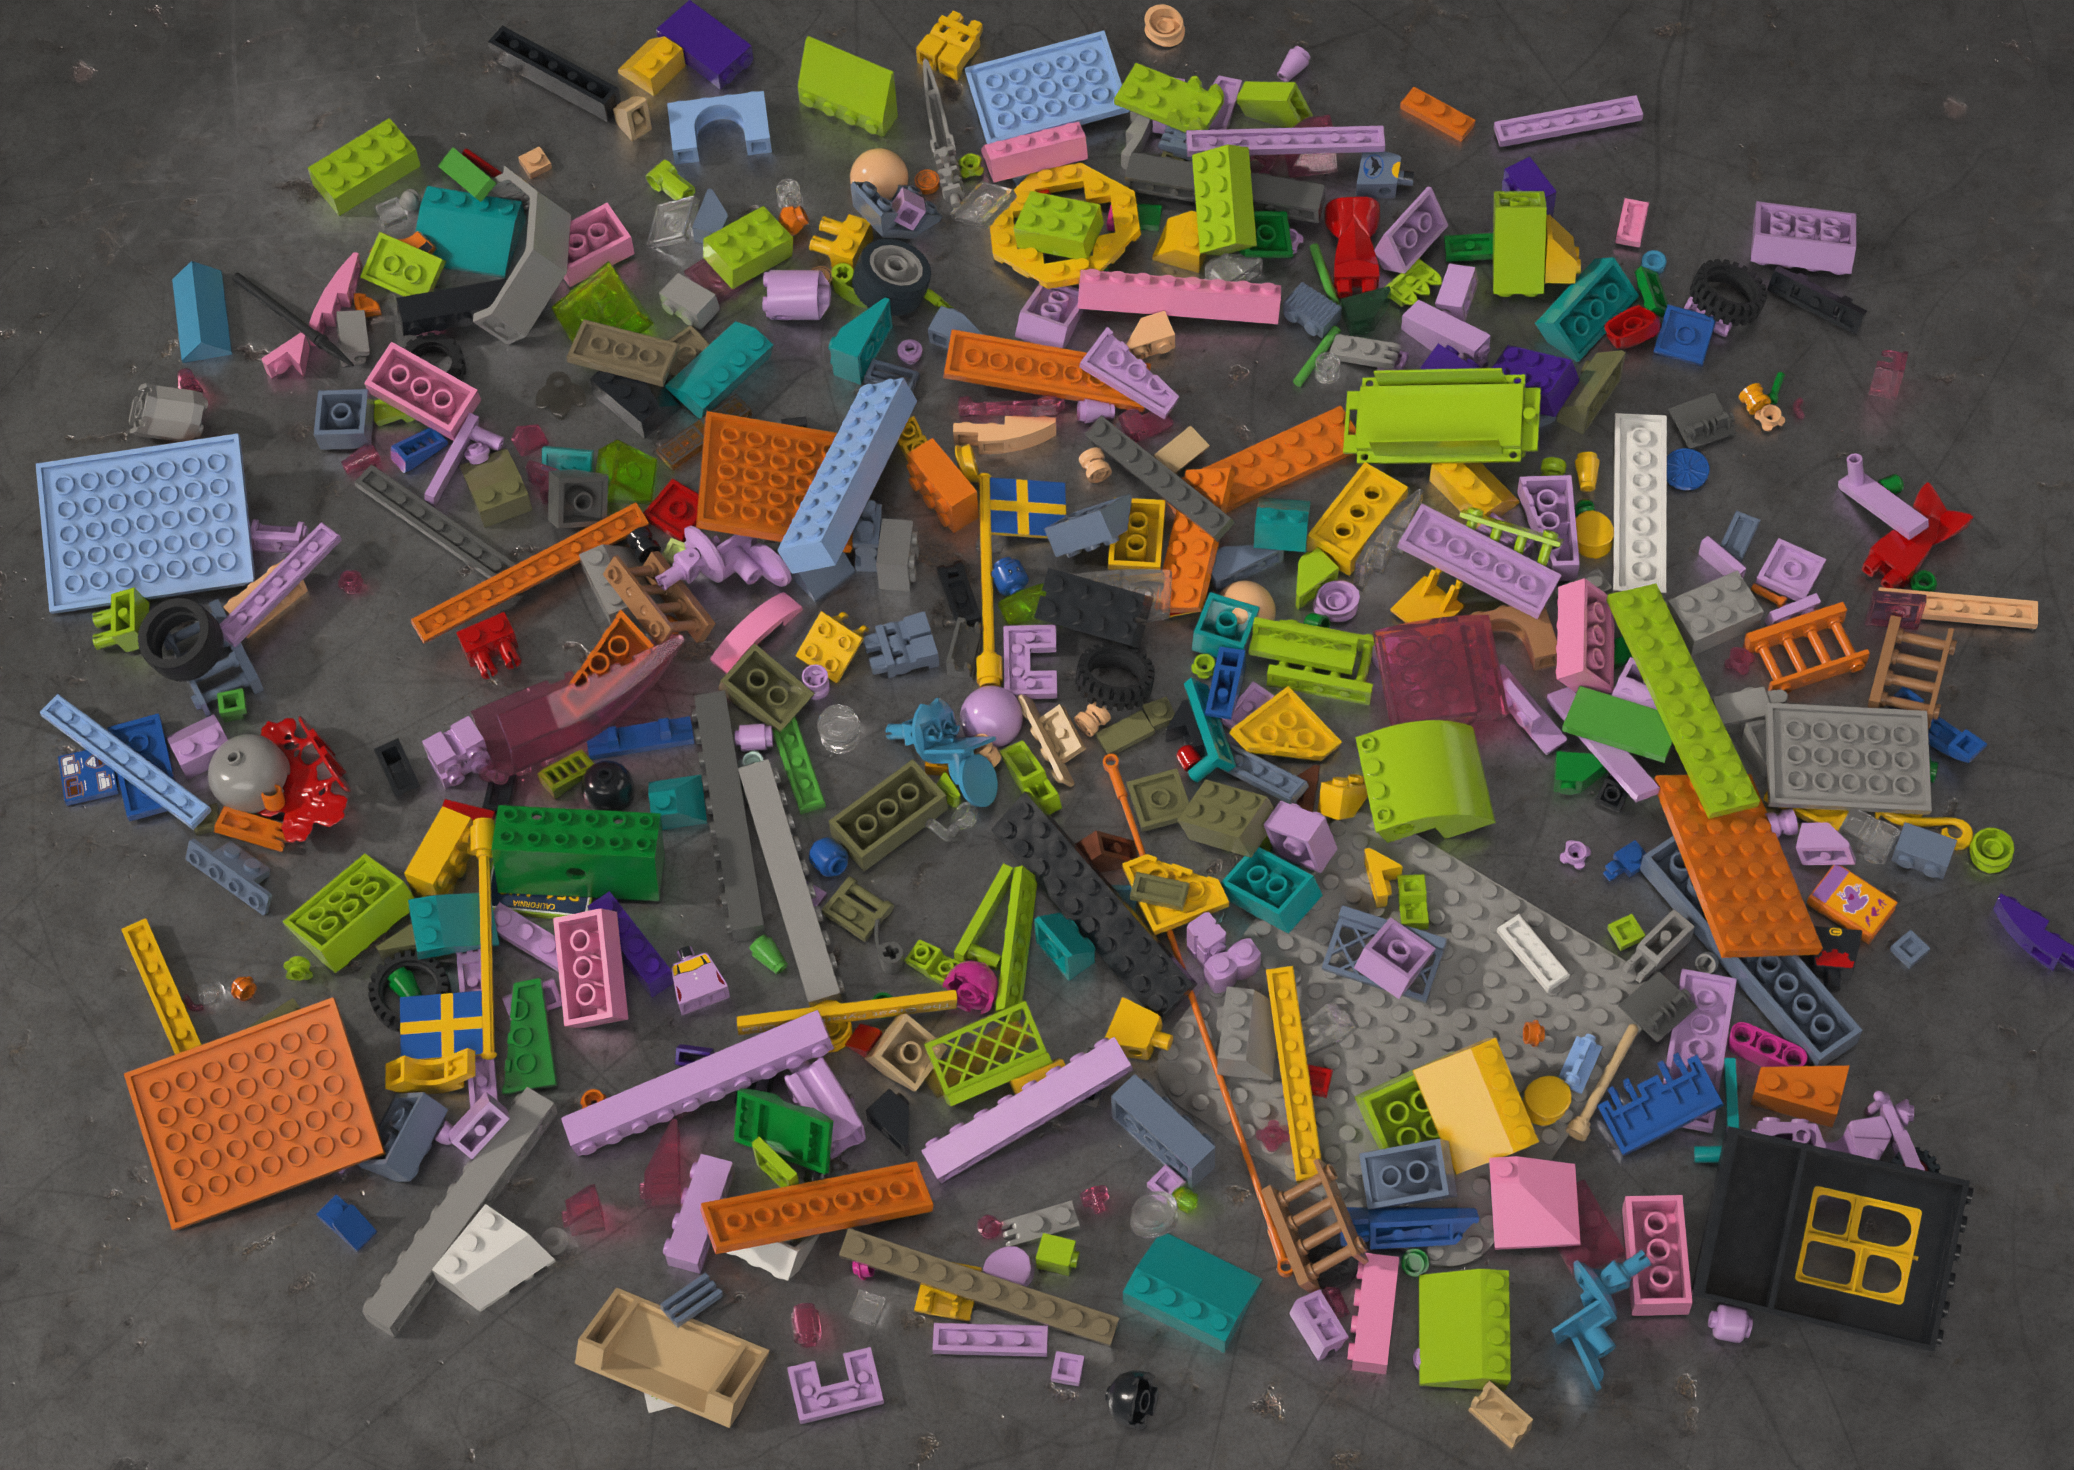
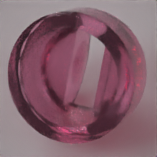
[977,1214,1002,1239]

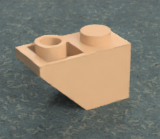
[1126,311,1175,360]

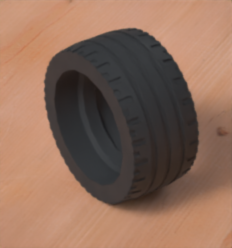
[138,598,224,682]

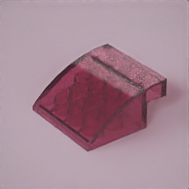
[1372,615,1509,726]

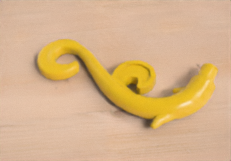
[1875,812,1974,851]

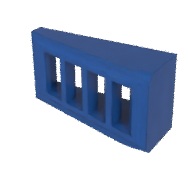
[391,428,448,473]

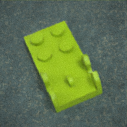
[1114,63,1224,133]

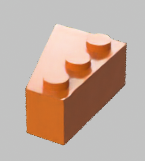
[1750,1065,1850,1128]

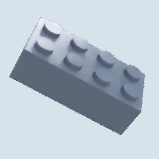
[1111,1074,1216,1190]

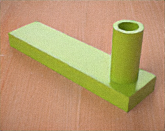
[954,863,1013,971]

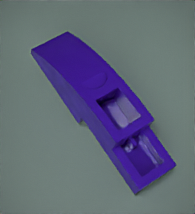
[1993,893,2074,971]

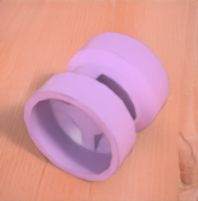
[802,664,830,700]
[1765,808,1798,838]

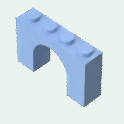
[667,91,772,165]

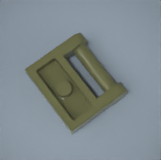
[822,876,894,942]

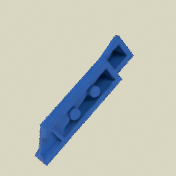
[1340,1207,1479,1249]

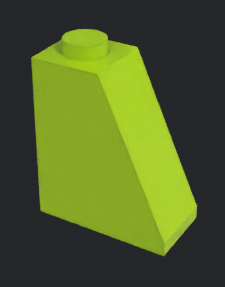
[1236,81,1313,128]

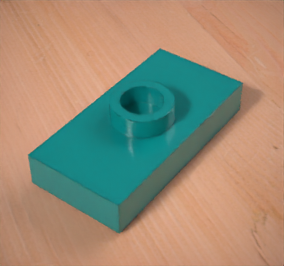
[541,446,594,473]

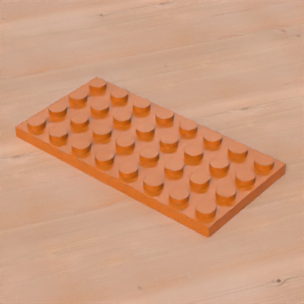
[1654,774,1823,958]

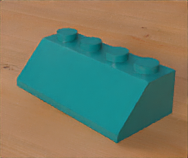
[1535,257,1639,362]
[665,321,773,420]

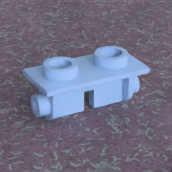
[1558,1034,1603,1094]

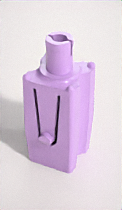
[785,1057,866,1159]

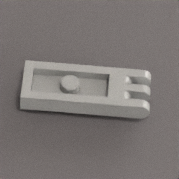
[1329,334,1402,369]
[999,1200,1080,1248]

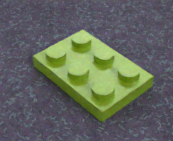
[360,232,446,296]

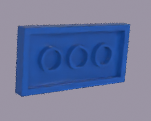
[107,713,175,822]

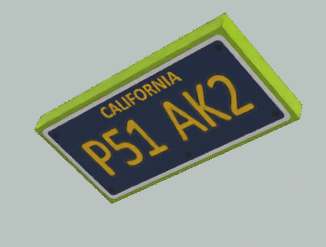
[491,860,594,919]

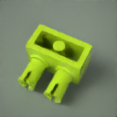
[92,587,149,652]

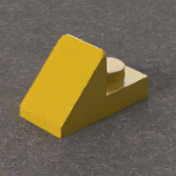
[1363,848,1403,908]

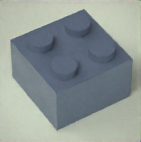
[314,389,375,450]

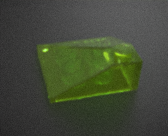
[551,261,654,343]

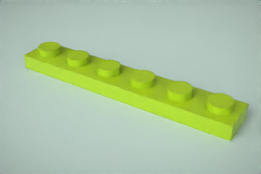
[995,865,1037,1022]

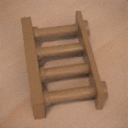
[603,551,716,648]
[1868,615,1957,729]
[1261,1158,1369,1293]

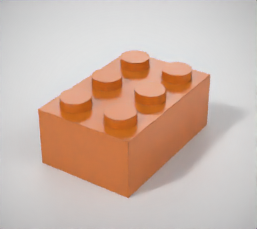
[907,438,979,533]

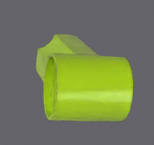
[645,159,695,205]

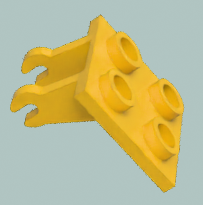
[1390,568,1464,642]
[796,611,869,683]
[914,1262,982,1322]

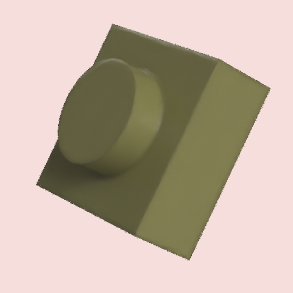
[1142,696,1175,731]

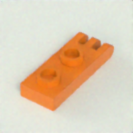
[214,806,287,851]

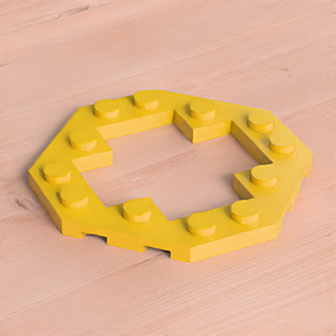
[989,163,1141,289]

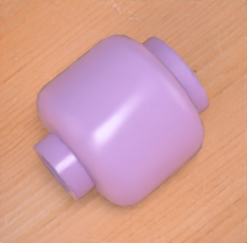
[1708,1303,1753,1343]

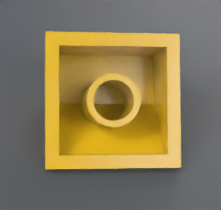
[618,36,686,96]
[1152,211,1207,273]
[1544,215,1581,284]

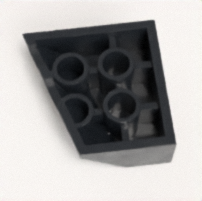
[590,371,681,439]

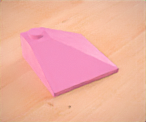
[1489,1156,1581,1250]

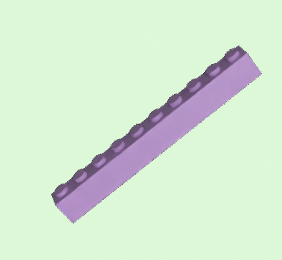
[561,1010,834,1157]

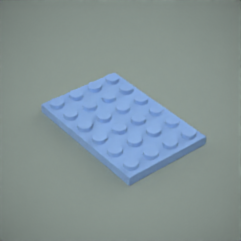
[964,31,1130,144]

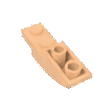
[953,415,1057,455]

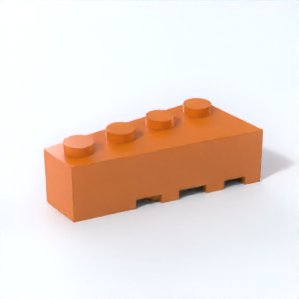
[559,609,656,723]

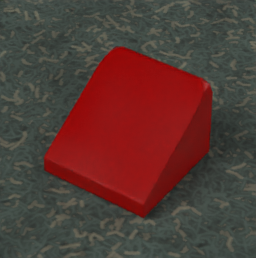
[845,1023,882,1058]

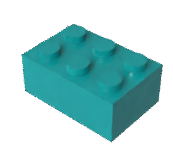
[1221,847,1323,934]

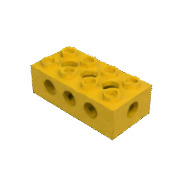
[1306,462,1408,576]

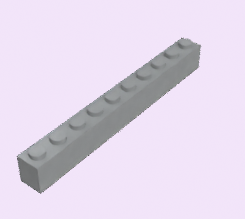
[738,759,845,1007]
[362,1087,558,1338]

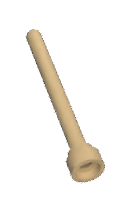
[1566,1024,1638,1141]

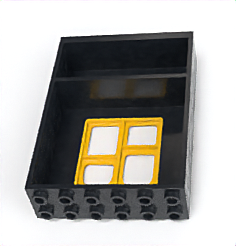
[1691,1126,1974,1352]

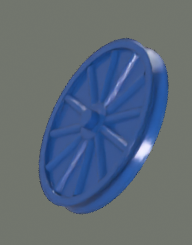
[1667,448,1710,490]

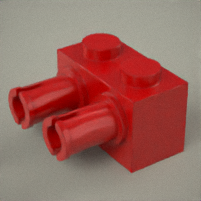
[456,612,522,679]

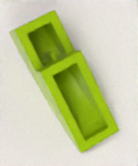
[999,740,1062,814]

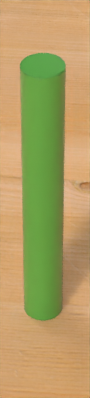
[1309,243,1341,306]
[1293,326,1341,387]

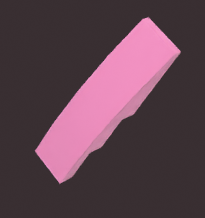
[308,252,363,346]

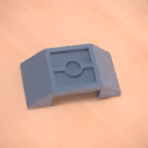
[850,181,943,239]

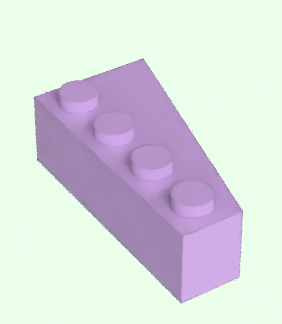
[1517,475,1580,581]

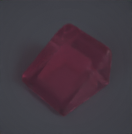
[511,424,549,457]

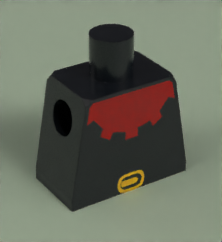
[1808,926,1862,992]

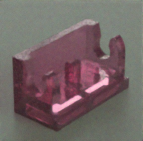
[1868,350,1908,400]

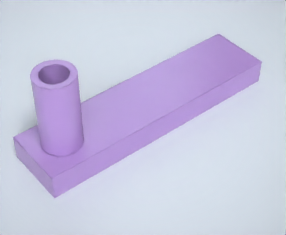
[425,413,504,508]
[1838,453,1929,540]

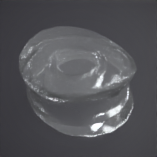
[817,704,861,754]
[1130,1191,1178,1238]

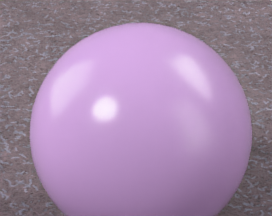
[960,686,1023,748]

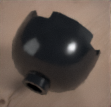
[581,761,635,811]
[1105,1370,1158,1430]

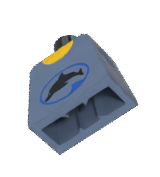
[1356,151,1414,199]

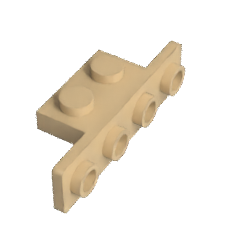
[1018,694,1086,787]

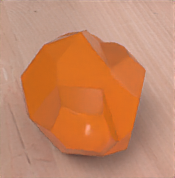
[778,206,810,235]

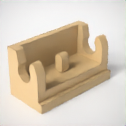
[1153,426,1210,474]
[1468,1381,1533,1449]

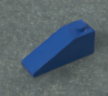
[1205,646,1246,720]

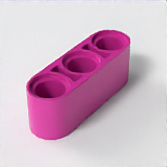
[1727,1022,1807,1067]

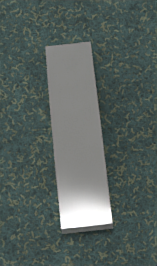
[1121,111,1153,170]

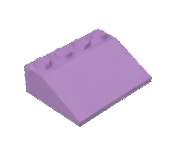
[1750,201,1856,275]

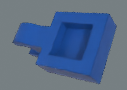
[1603,840,1647,882]

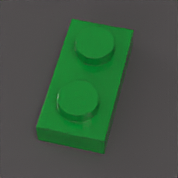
[1444,233,1493,262]
[1634,266,1669,318]

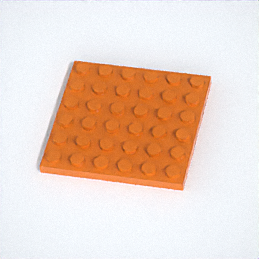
[696,411,853,553]

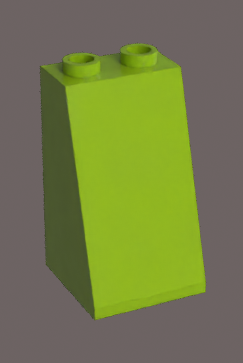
[1493,191,1547,297]

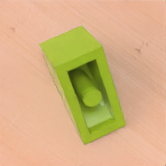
[1296,547,1339,610]

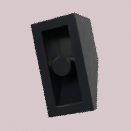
[865,1088,910,1156]

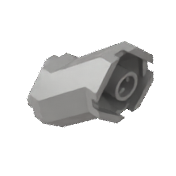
[129,383,208,442]

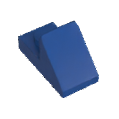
[316,1194,377,1252]

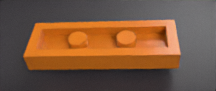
[1400,87,1475,142]

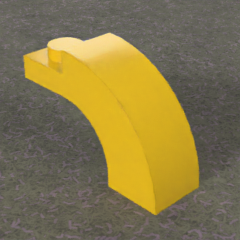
[385,1048,476,1094]

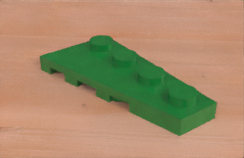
[502,978,558,1096]

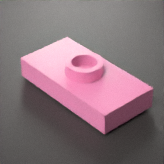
[1615,198,1649,248]

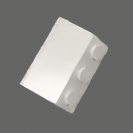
[726,1234,819,1281]

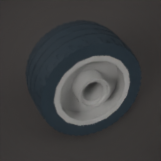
[852,239,931,316]

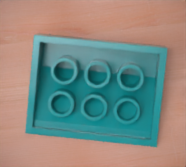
[415,186,526,279]
[1123,1230,1263,1353]

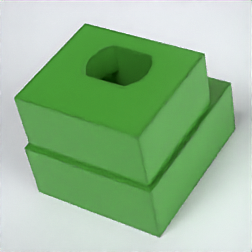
[217,688,248,723]

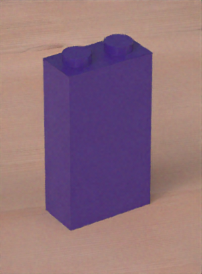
[656,0,754,89]

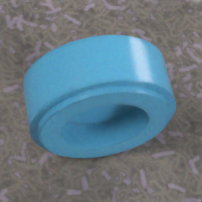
[1641,250,1667,275]

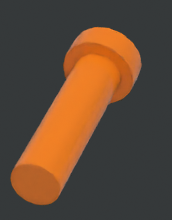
[1750,583,1788,608]

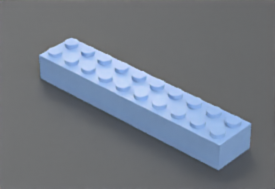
[777,378,917,574]

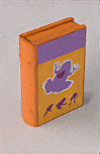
[1806,865,1898,945]

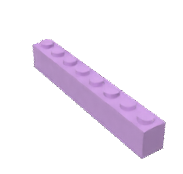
[921,1037,1134,1184]

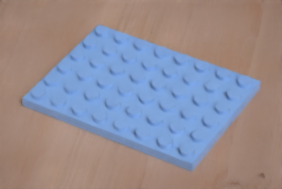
[36,433,256,614]

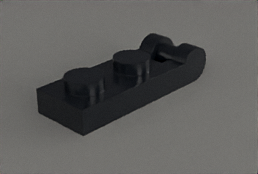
[936,560,982,626]

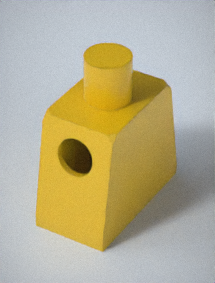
[1105,997,1173,1060]

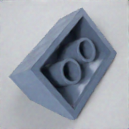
[1044,493,1132,558]
[357,1092,448,1182]

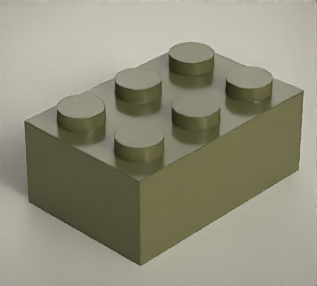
[1177,779,1275,858]

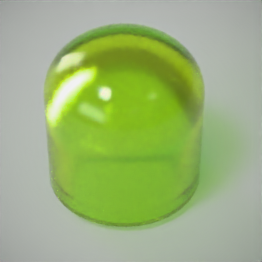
[1170,1186,1199,1214]

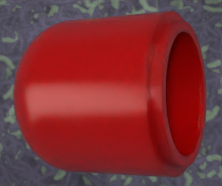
[1176,745,1202,772]

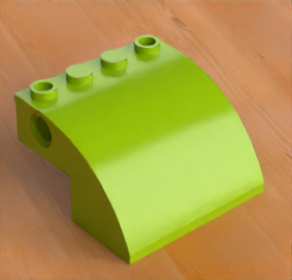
[1355,720,1496,843]

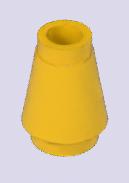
[1574,452,1600,492]

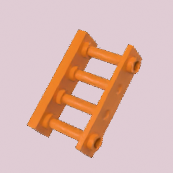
[1743,602,1870,694]

